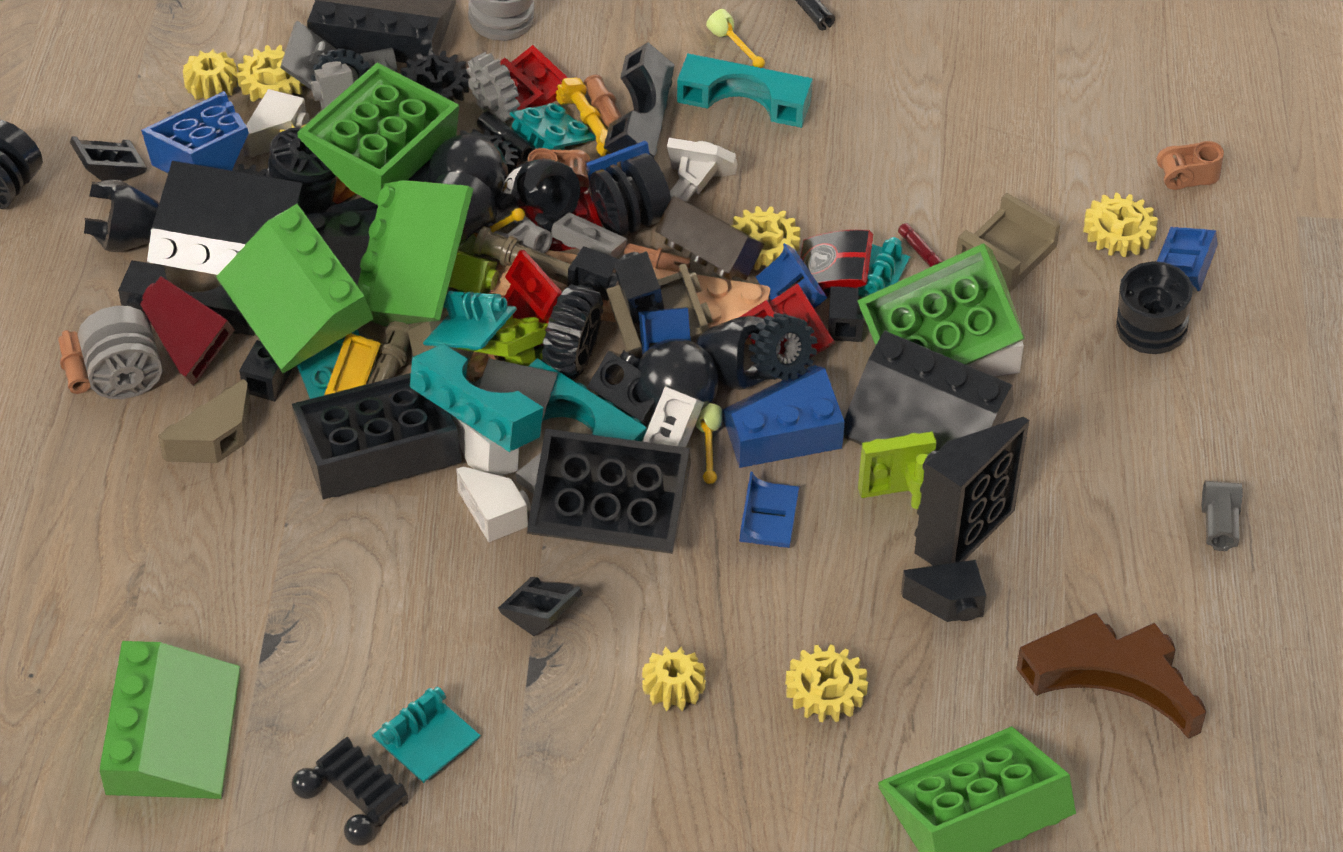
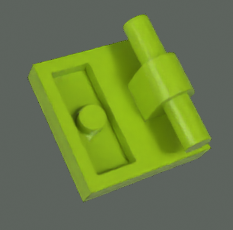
[457,315,548,366]
[858,431,936,510]

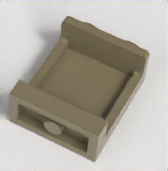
[956,193,1060,292]
[606,264,713,359]

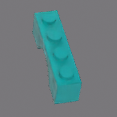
[677,53,813,128]
[410,343,544,452]
[528,358,647,441]

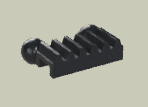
[291,736,408,846]

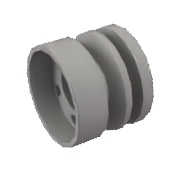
[468,0,534,41]
[77,306,163,399]

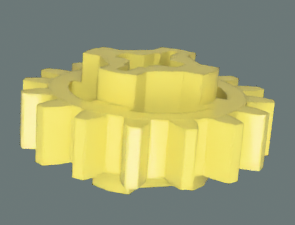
[237,45,305,102]
[1083,193,1158,257]
[731,206,800,270]
[785,644,868,722]

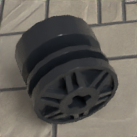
[0,120,43,209]
[266,127,337,213]
[590,153,671,236]
[1116,261,1193,354]

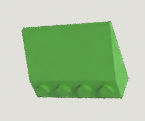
[298,62,459,205]
[357,180,474,326]
[216,204,373,373]
[857,243,1025,365]
[99,641,241,799]
[878,726,1076,852]

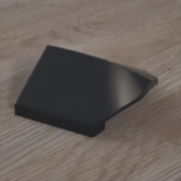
[70,136,147,181]
[498,577,583,636]

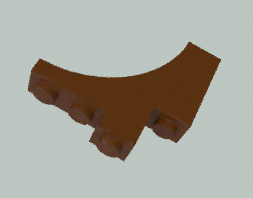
[1016,613,1206,739]

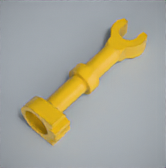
[555,77,608,156]

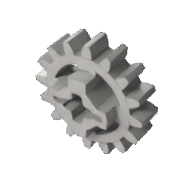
[466,52,520,122]

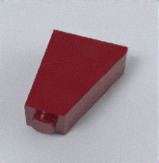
[140,276,235,386]

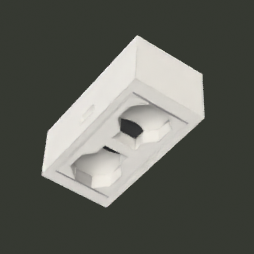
[642,386,704,447]

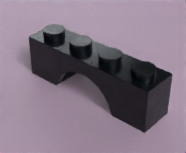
[604,42,675,158]
[118,260,255,336]

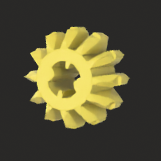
[183,49,238,100]
[642,646,706,712]

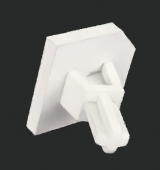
[667,138,737,201]

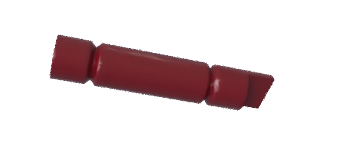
[898,223,943,267]

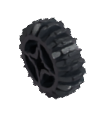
[541,284,604,379]

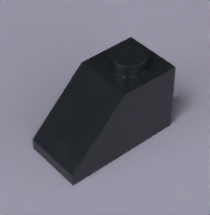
[901,560,986,622]

